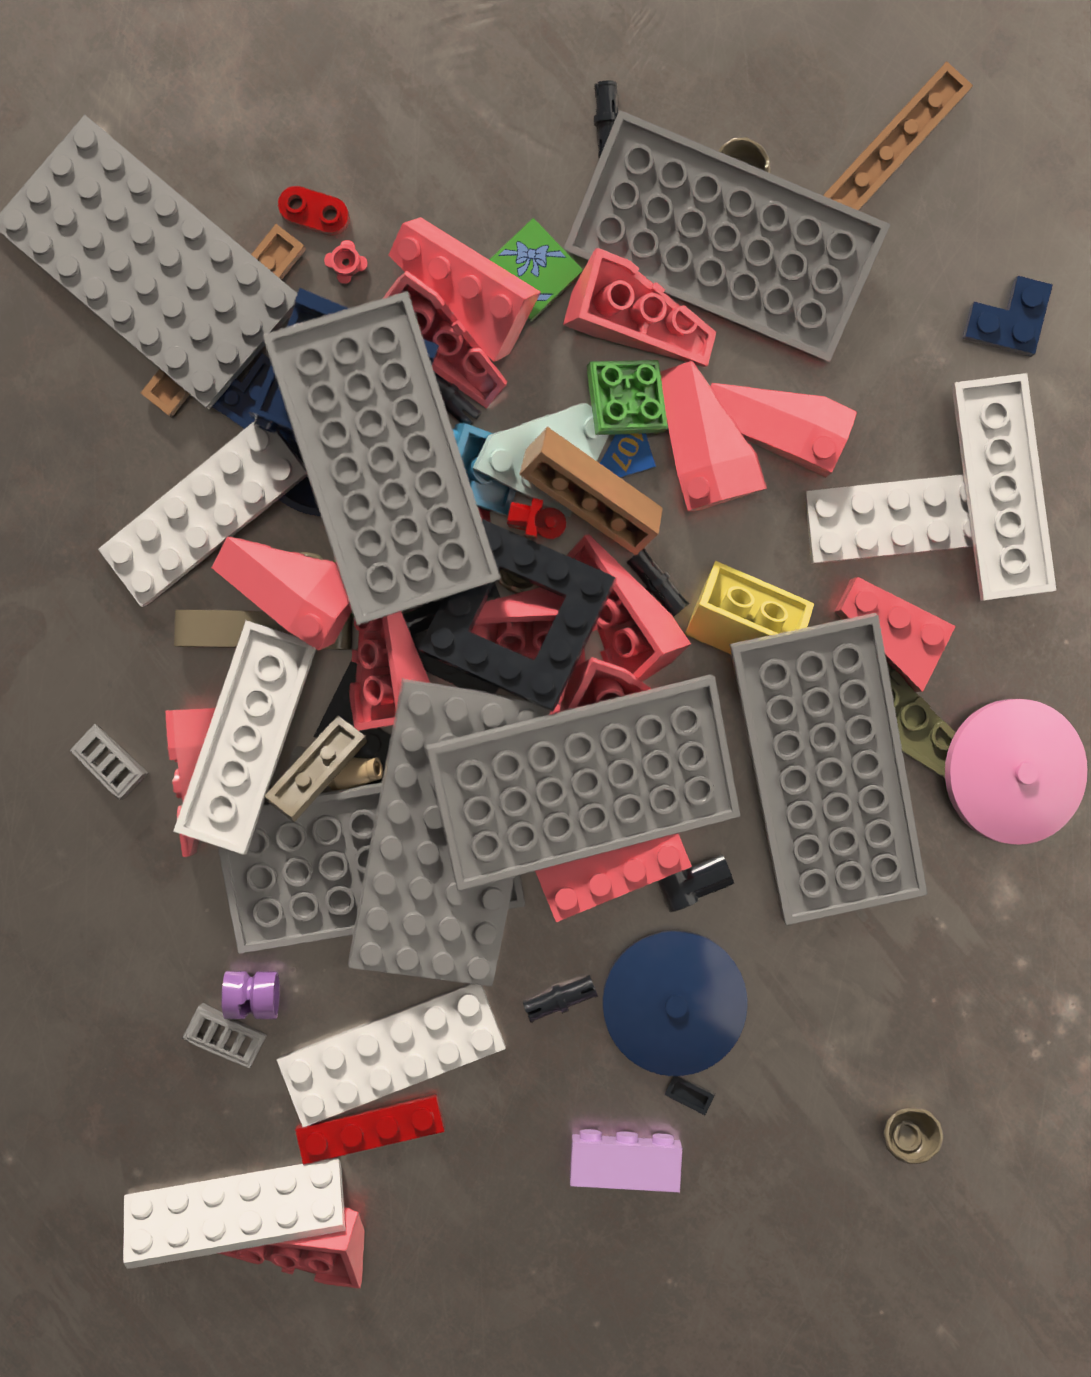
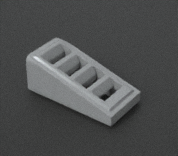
[70,724,148,800]
[182,1003,267,1069]

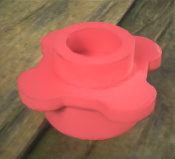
[324,240,368,284]

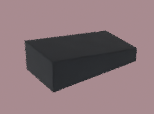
[665,1076,715,1116]

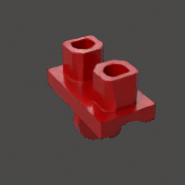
[507,498,566,542]

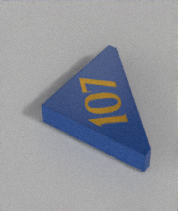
[600,433,656,478]

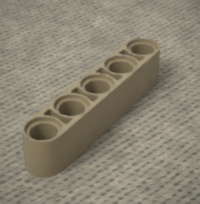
[174,610,352,650]

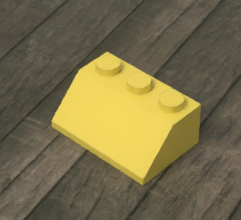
[685,561,814,655]

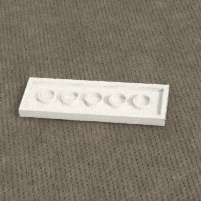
[952,373,1057,601]
[98,420,308,607]
[804,475,973,564]
[174,620,316,855]
[277,983,506,1128]
[123,1158,346,1269]

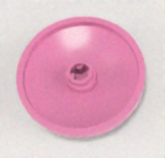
[945,699,1087,845]

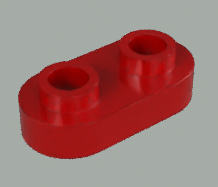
[278,186,350,236]

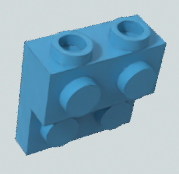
[452,423,516,516]

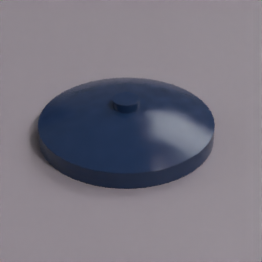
[603,930,748,1076]

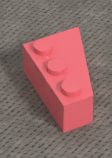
[834,577,956,692]

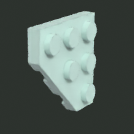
[473,403,609,517]

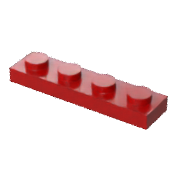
[295,1094,445,1165]

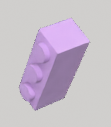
[570,1129,682,1193]

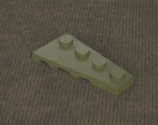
[887,663,955,779]

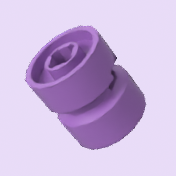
[222,971,280,1019]

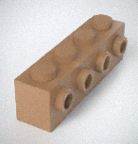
[519,426,663,555]

